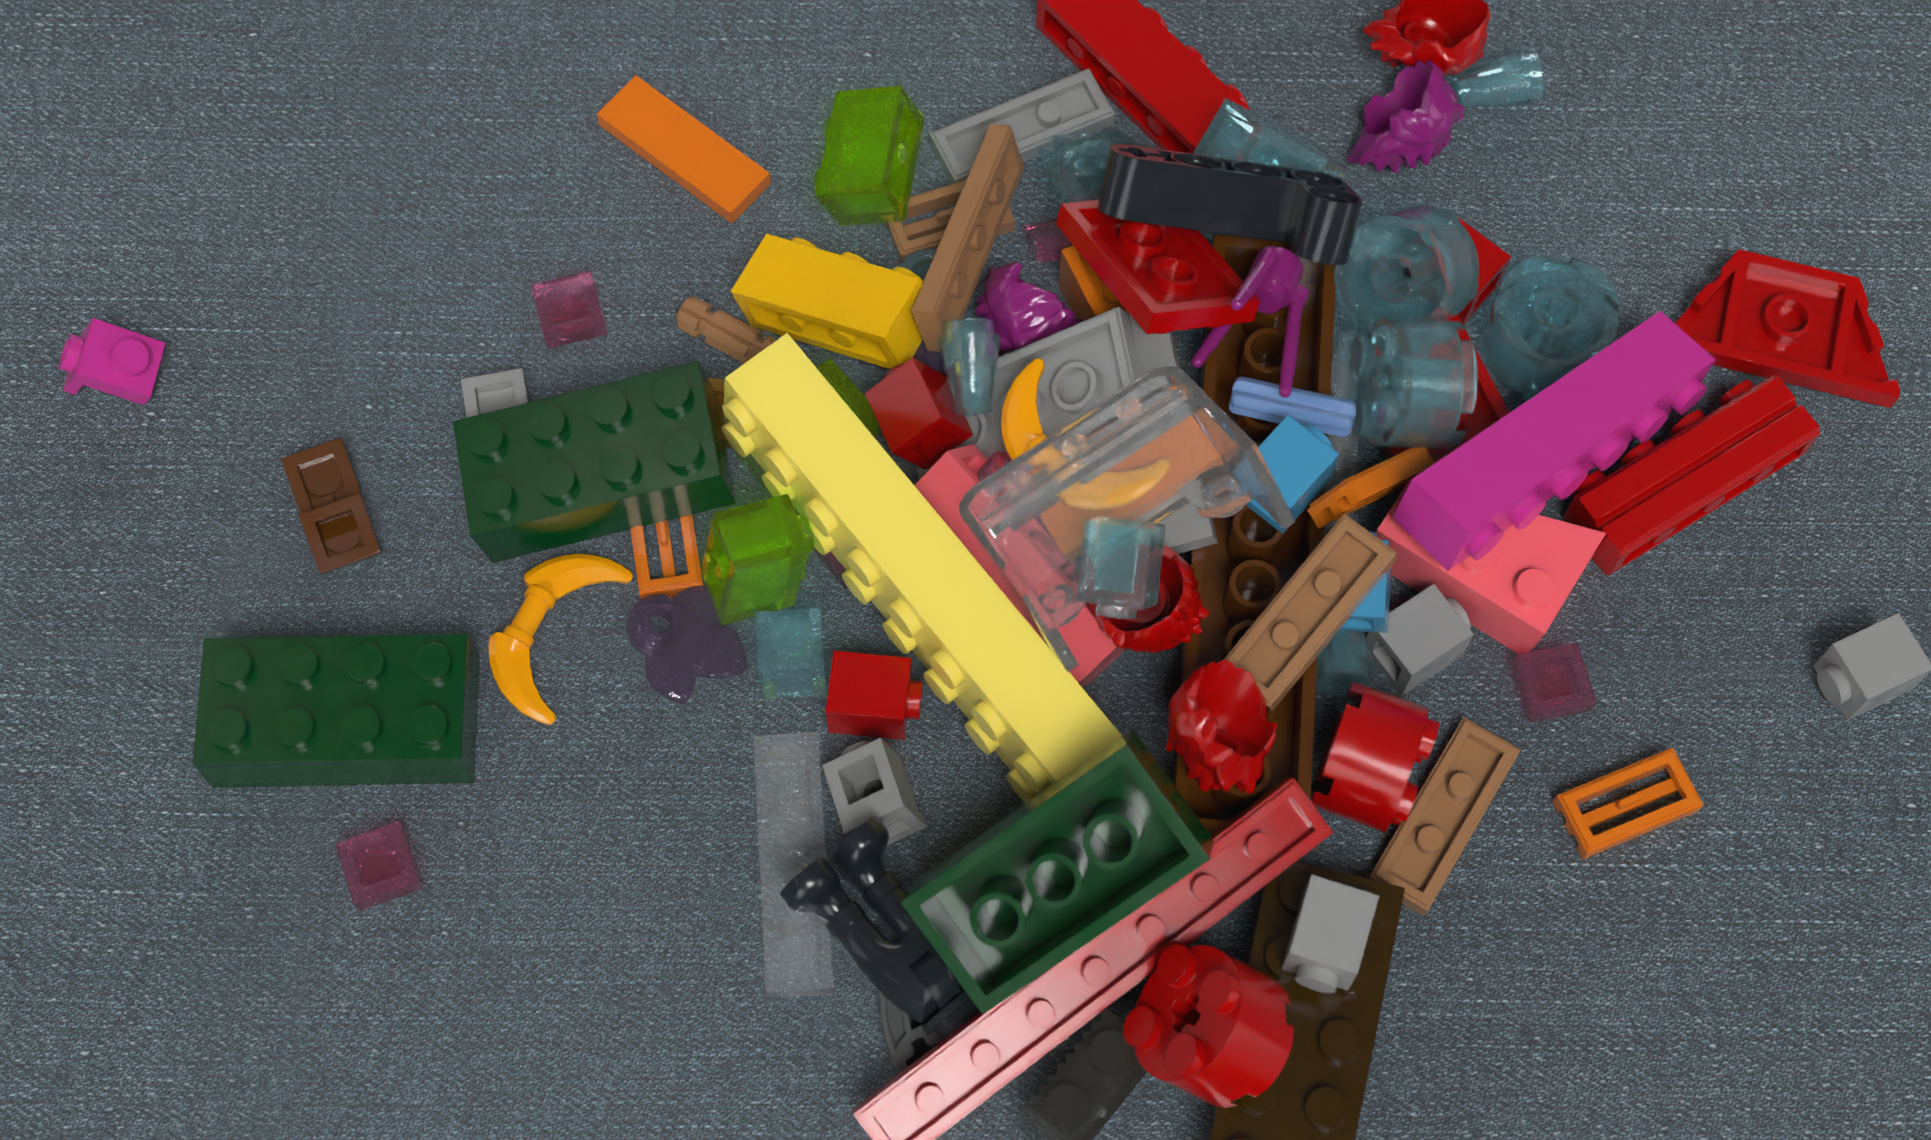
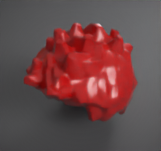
[1363,0,1491,76]
[1080,541,1209,653]
[1166,659,1278,794]

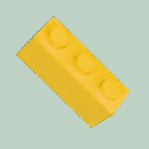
[730,234,924,369]

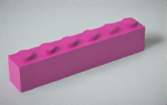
[1392,311,1716,571]

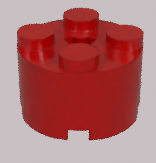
[1310,681,1440,833]
[1123,944,1294,1108]

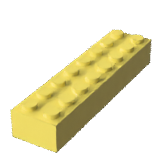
[722,333,1122,803]

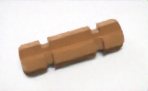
[676,297,777,363]

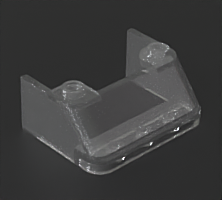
[959,366,1295,672]

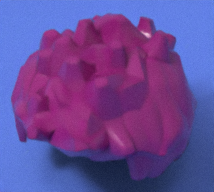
[1348,60,1464,173]
[975,261,1084,355]

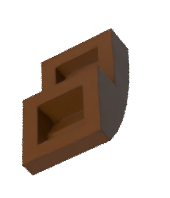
[281,437,382,575]

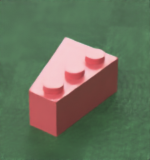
[1375,480,1606,658]

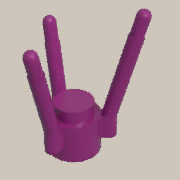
[1191,246,1310,398]

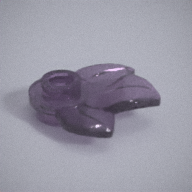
[626,586,747,705]

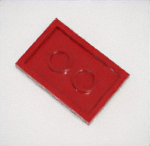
[1056,200,1260,334]

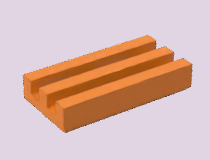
[1307,445,1435,529]
[630,514,704,602]
[1552,748,1704,860]

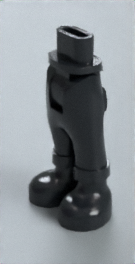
[780,816,980,1040]

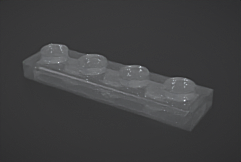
[753,732,834,999]

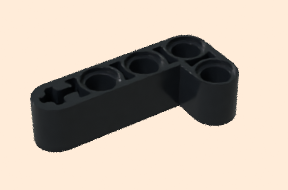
[1098,144,1362,265]

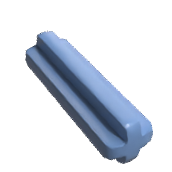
[1229,376,1356,438]

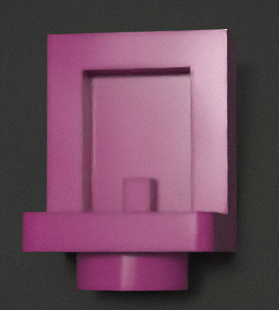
[58,318,165,405]

